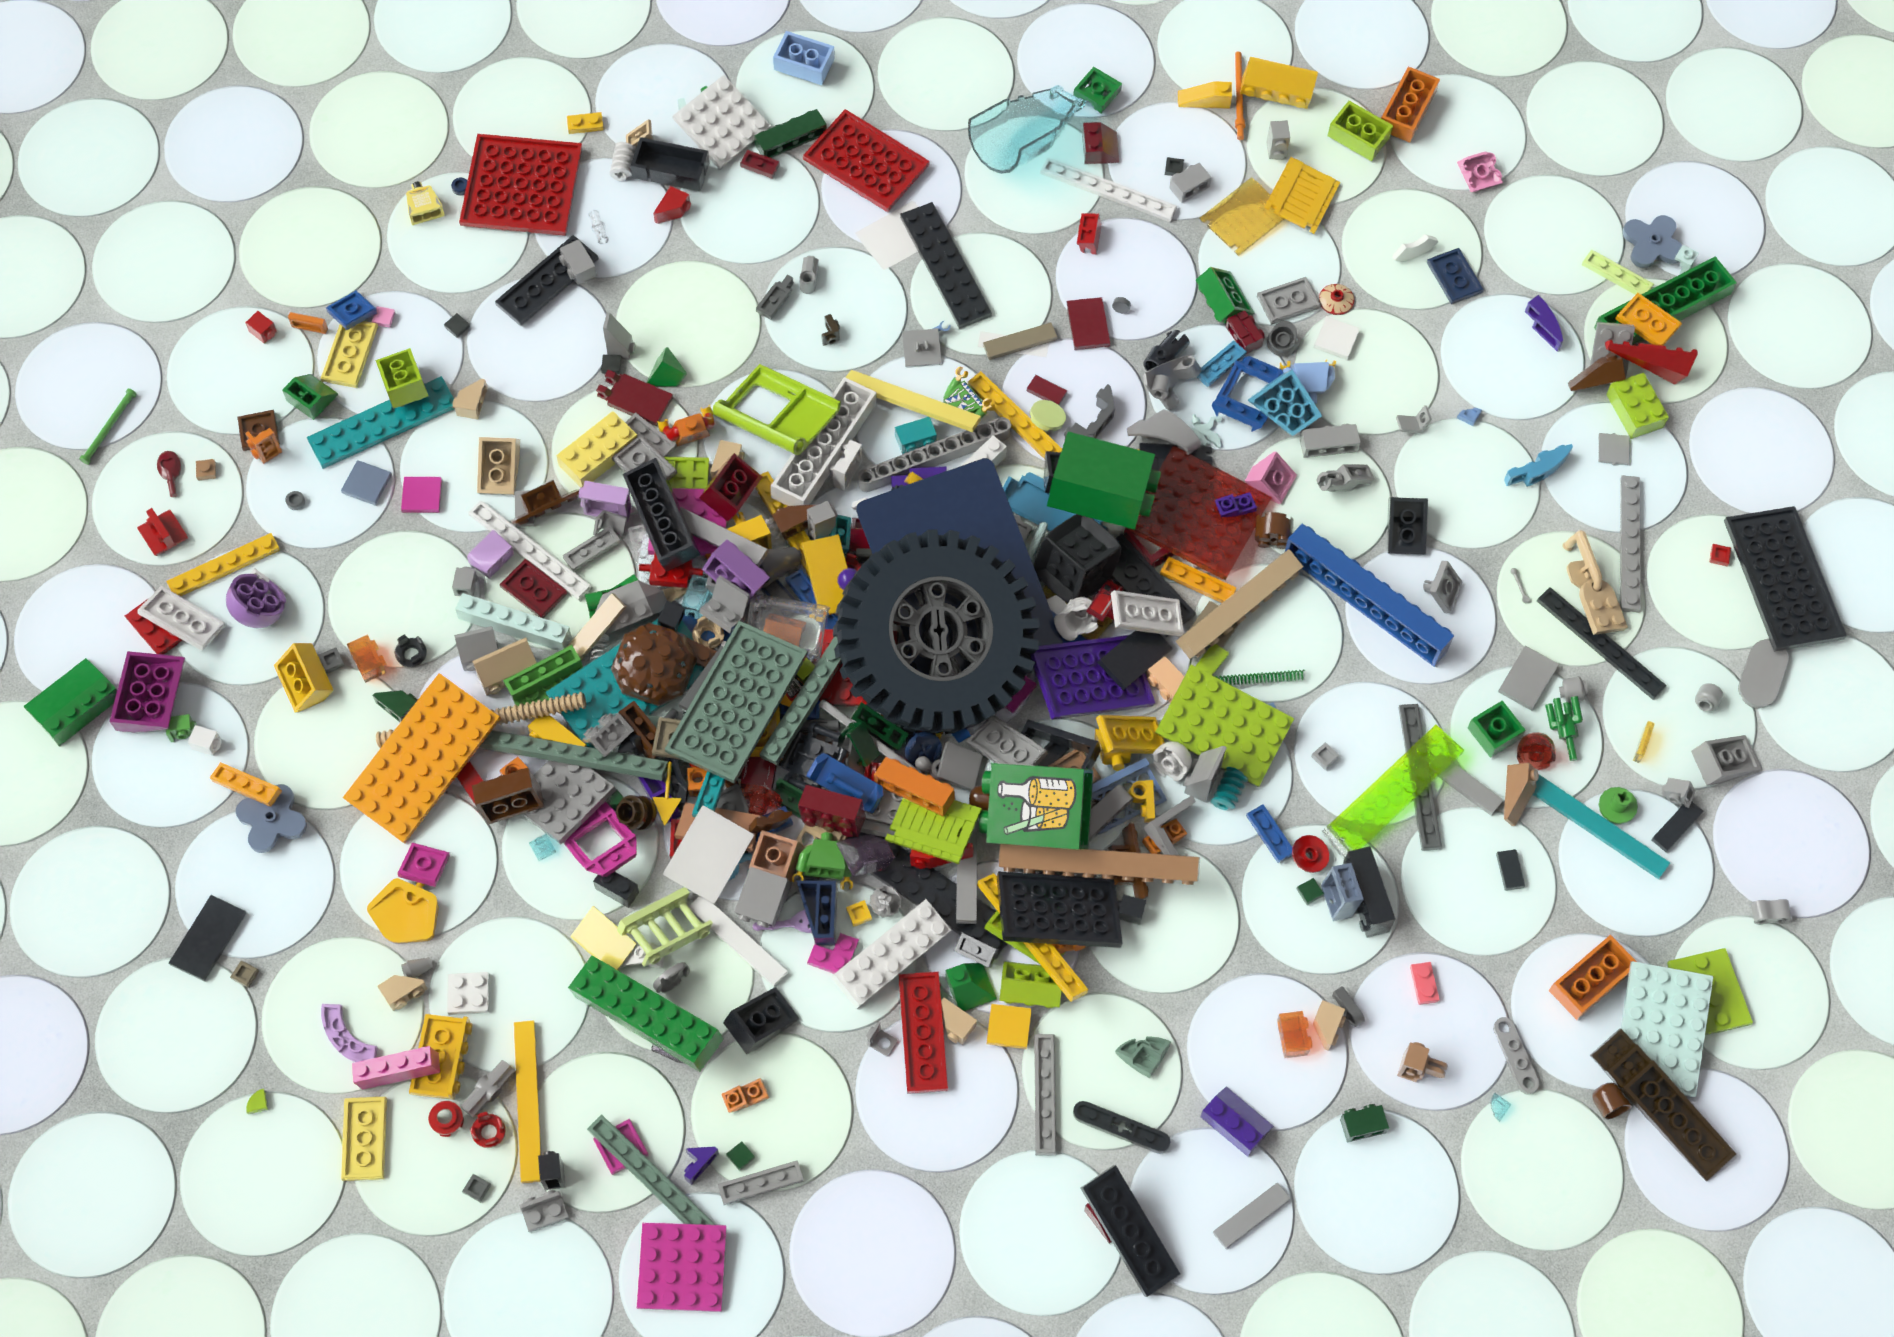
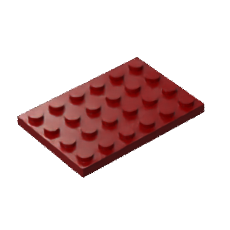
[803,109,930,212]

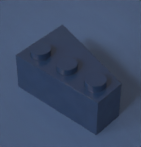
[796,881,838,946]

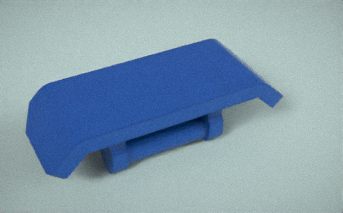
[807,753,883,814]

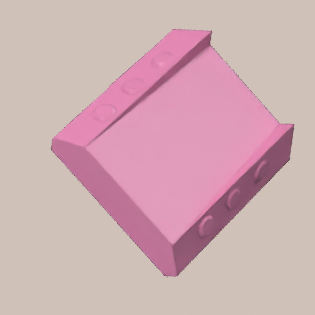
[1457,151,1503,192]

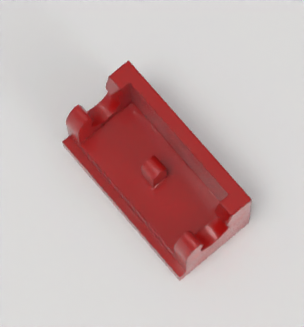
[1077,213,1102,255]

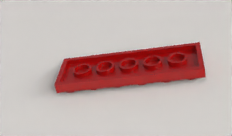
[898,971,948,1094]

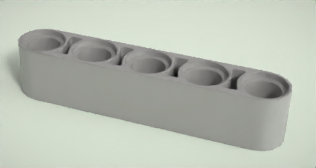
[1089,784,1134,842]

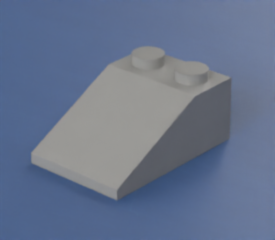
[1691,735,1761,786]
[1183,746,1227,802]

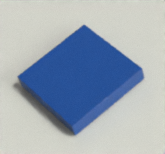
[326,290,377,330]

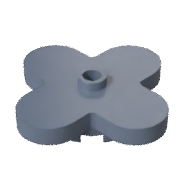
[1622,215,1682,268]
[235,784,307,853]

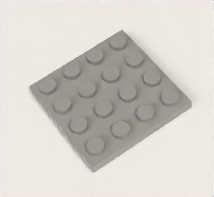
[522,760,616,845]

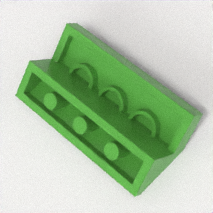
[503,645,583,719]

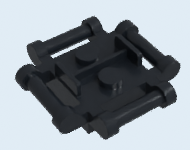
[778,721,850,790]

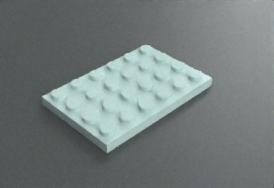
[1621,961,1713,1097]

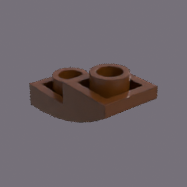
[749,809,792,833]

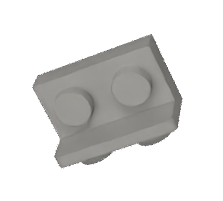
[519,1190,569,1233]

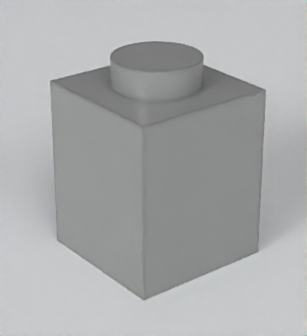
[452,566,477,596]

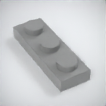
[625,413,677,457]
[562,526,621,572]

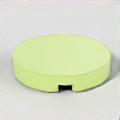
[1029,400,1066,431]

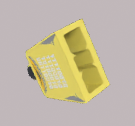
[406,181,445,225]

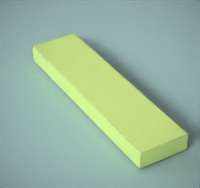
[1582,249,1654,295]

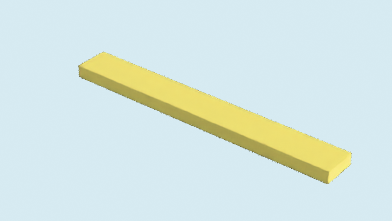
[845,370,981,432]

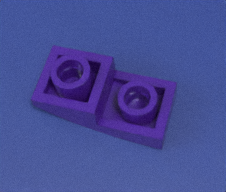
[1215,492,1257,517]

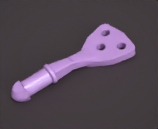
[753,910,812,933]

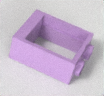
[579,481,632,522]

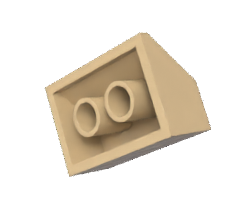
[472,637,537,696]

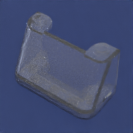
[747,595,830,661]

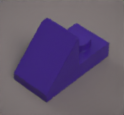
[684,1146,719,1185]

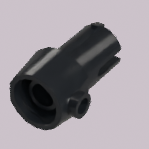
[1143,330,1190,371]

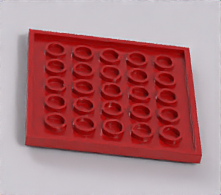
[459,133,582,236]

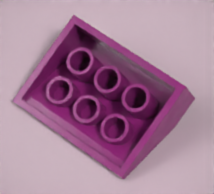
[109,651,185,733]

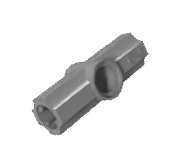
[460,1060,516,1118]

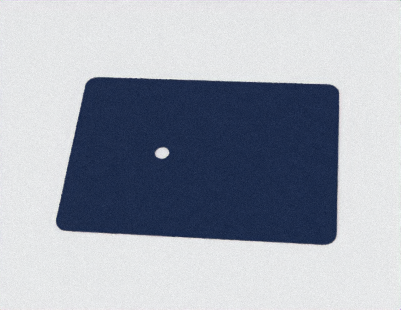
[856,458,1063,675]

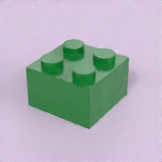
[1467,700,1526,758]

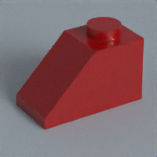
[653,186,691,224]

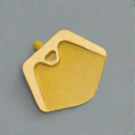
[367,878,439,943]

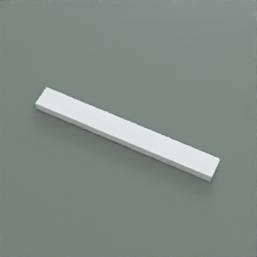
[1040,157,1177,223]
[468,500,592,602]

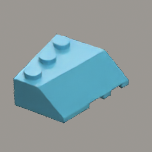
[1248,370,1322,436]

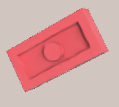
[1410,962,1439,1005]

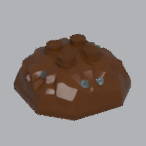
[611,623,697,707]

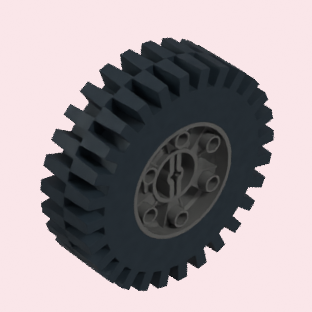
[833,529,1040,735]

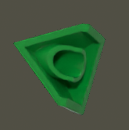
[646,347,687,387]

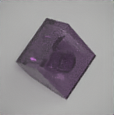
[836,834,895,877]

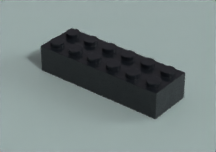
[622,458,700,572]

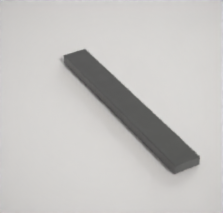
[1398,704,1442,851]

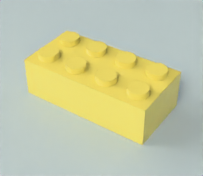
[556,411,638,487]

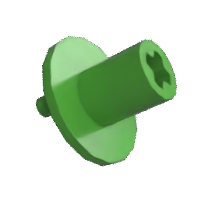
[1598,787,1638,824]

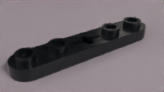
[1073,1101,1171,1154]

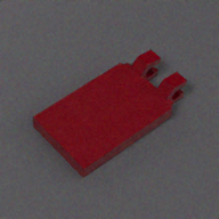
[596,370,673,427]

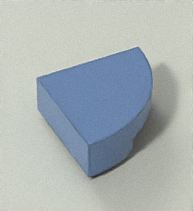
[1457,408,1482,426]

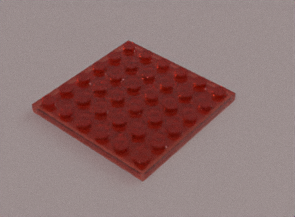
[1125,446,1272,581]

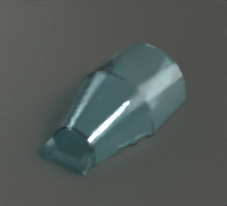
[968,85,1086,174]

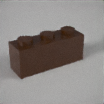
[618,701,660,759]

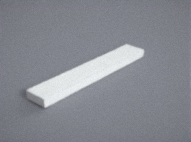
[688,896,788,987]

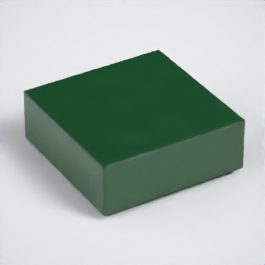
[1296,878,1324,905]
[726,1141,755,1171]

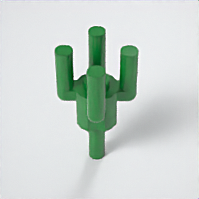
[1545,696,1583,761]

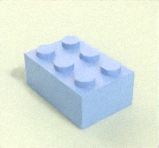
[773,31,835,85]

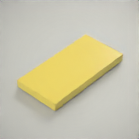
[321,321,378,388]
[341,1097,387,1181]

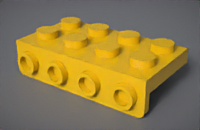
[409,1014,473,1100]

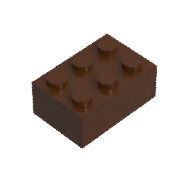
[472,768,544,825]

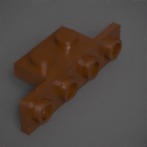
[510,480,580,526]
[1108,823,1149,900]

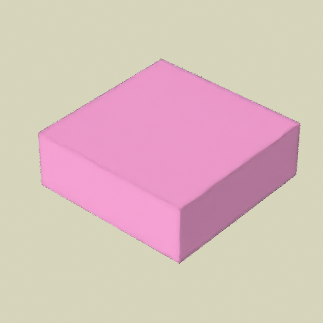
[372,306,395,328]

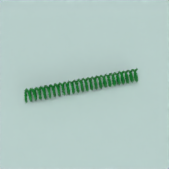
[1215,669,1306,685]

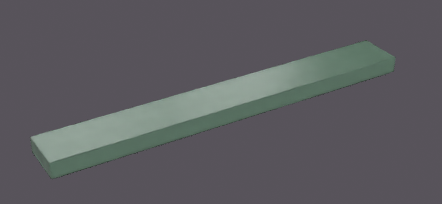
[587,1114,716,1225]

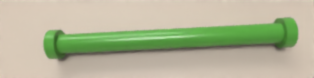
[79,388,137,465]

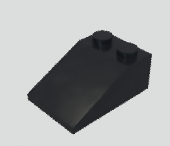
[1387,497,1428,555]
[723,987,799,1055]

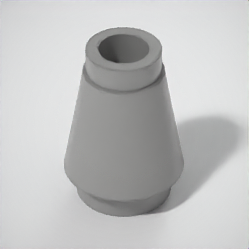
[401,957,433,978]

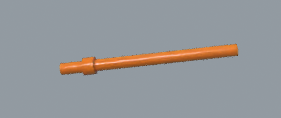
[1235,51,1246,140]

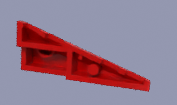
[1605,340,1698,385]

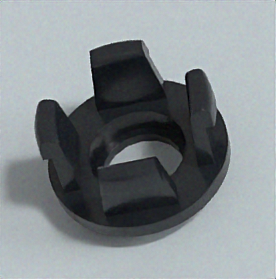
[394,634,427,667]

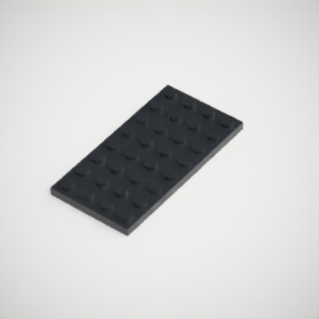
[1724,506,1847,652]

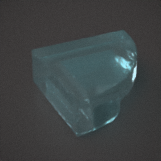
[1490,1092,1512,1122]

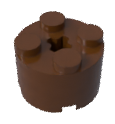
[1255,512,1294,549]

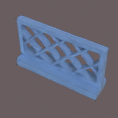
[1092,758,1167,835]

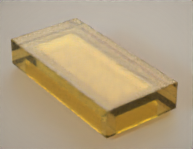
[1632,721,1655,763]

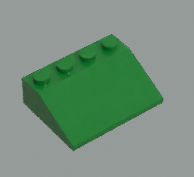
[23,658,117,746]

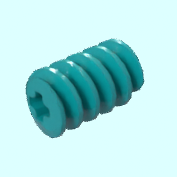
[1211,766,1248,810]

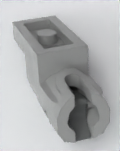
[1316,464,1375,492]

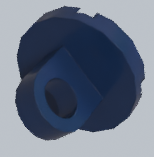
[905,731,942,767]

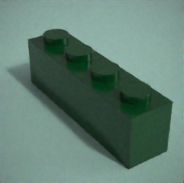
[754,109,827,158]

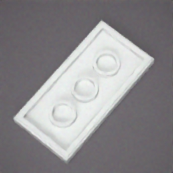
[138,586,225,651]
[1111,590,1184,637]

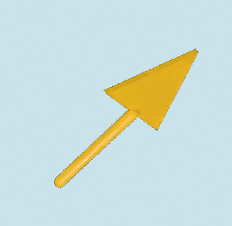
[652,762,682,826]

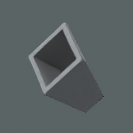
[734,867,792,928]

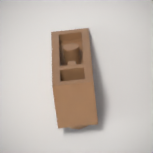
[1504,763,1539,826]

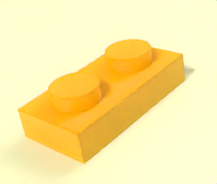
[567,112,604,134]

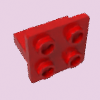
[137,508,188,556]

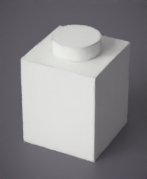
[188,725,222,756]

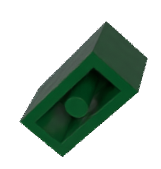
[1340,1104,1389,1143]

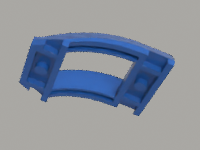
[1211,356,1283,432]

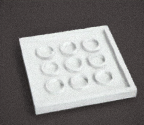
[672,74,771,170]

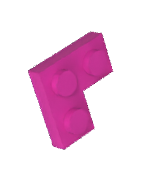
[807,933,859,974]

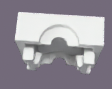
[829,440,862,491]

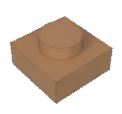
[196,459,217,480]

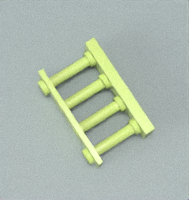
[617,887,713,967]

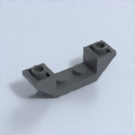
[1064,384,1115,441]

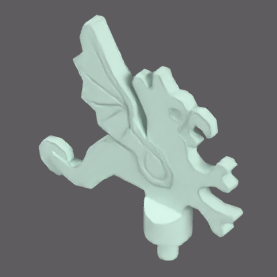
[1190,414,1222,448]

